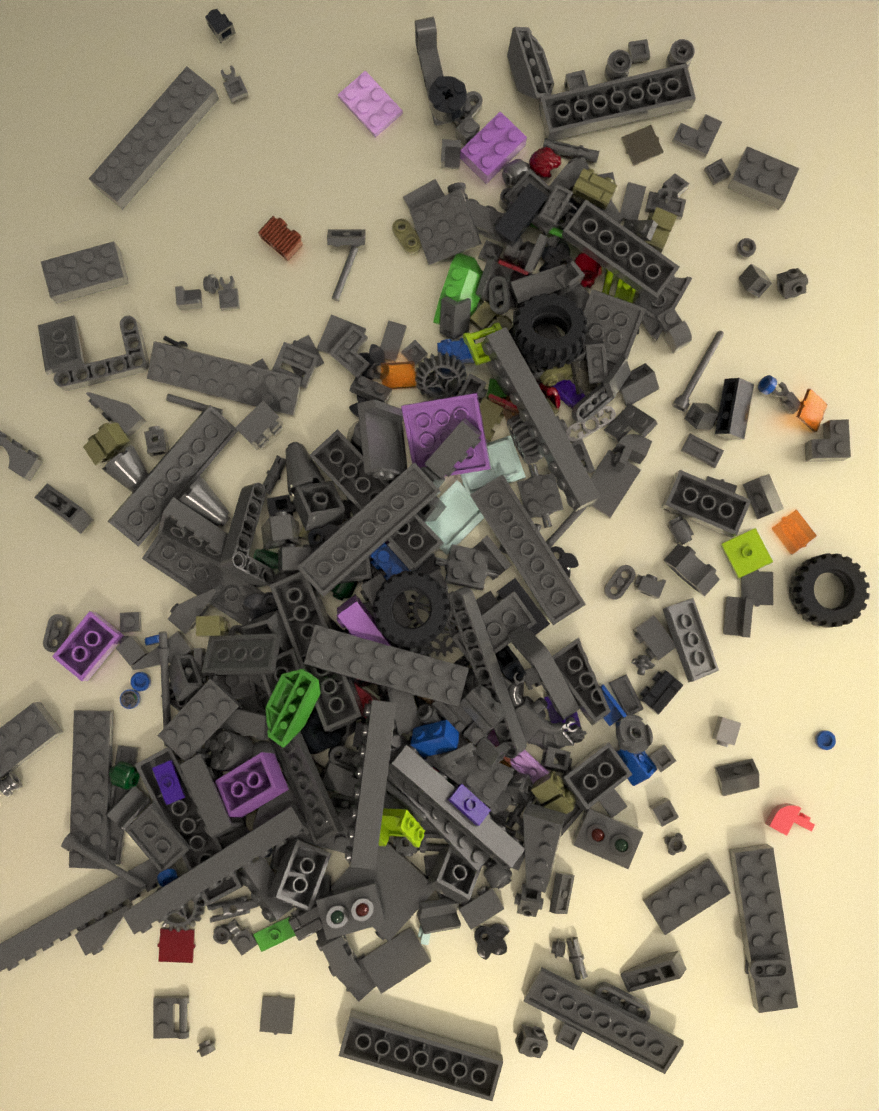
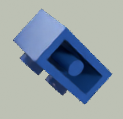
[437,338,476,364]
[371,543,410,580]
[411,720,459,757]

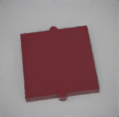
[498,257,528,275]
[488,394,519,415]
[157,928,196,963]

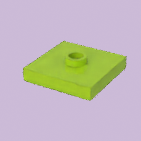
[720,528,773,579]

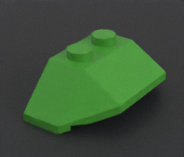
[433,253,483,325]
[266,669,321,748]

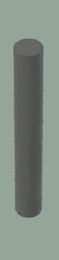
[332,246,358,301]
[166,394,223,415]

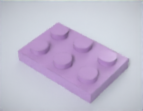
[338,71,403,138]

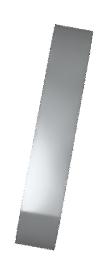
[566,406,616,443]

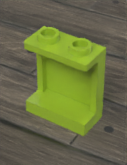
[379,808,425,848]

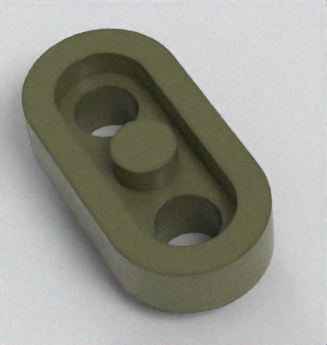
[392,219,421,255]
[540,362,577,387]

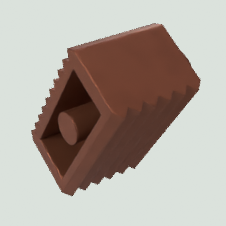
[258,216,303,261]

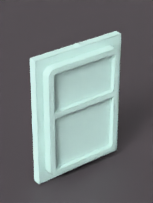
[460,435,526,496]
[425,480,484,555]

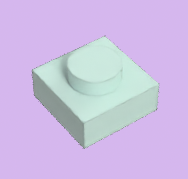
[418,925,431,945]

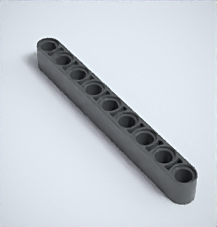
[449,587,527,759]

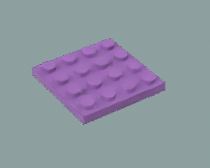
[401,393,491,477]

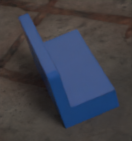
[599,684,627,726]
[616,749,657,786]

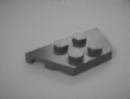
[634,276,692,342]

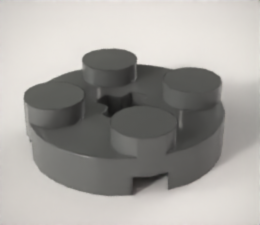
[616,714,653,754]

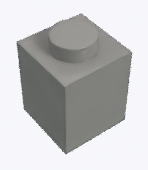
[712,716,741,747]

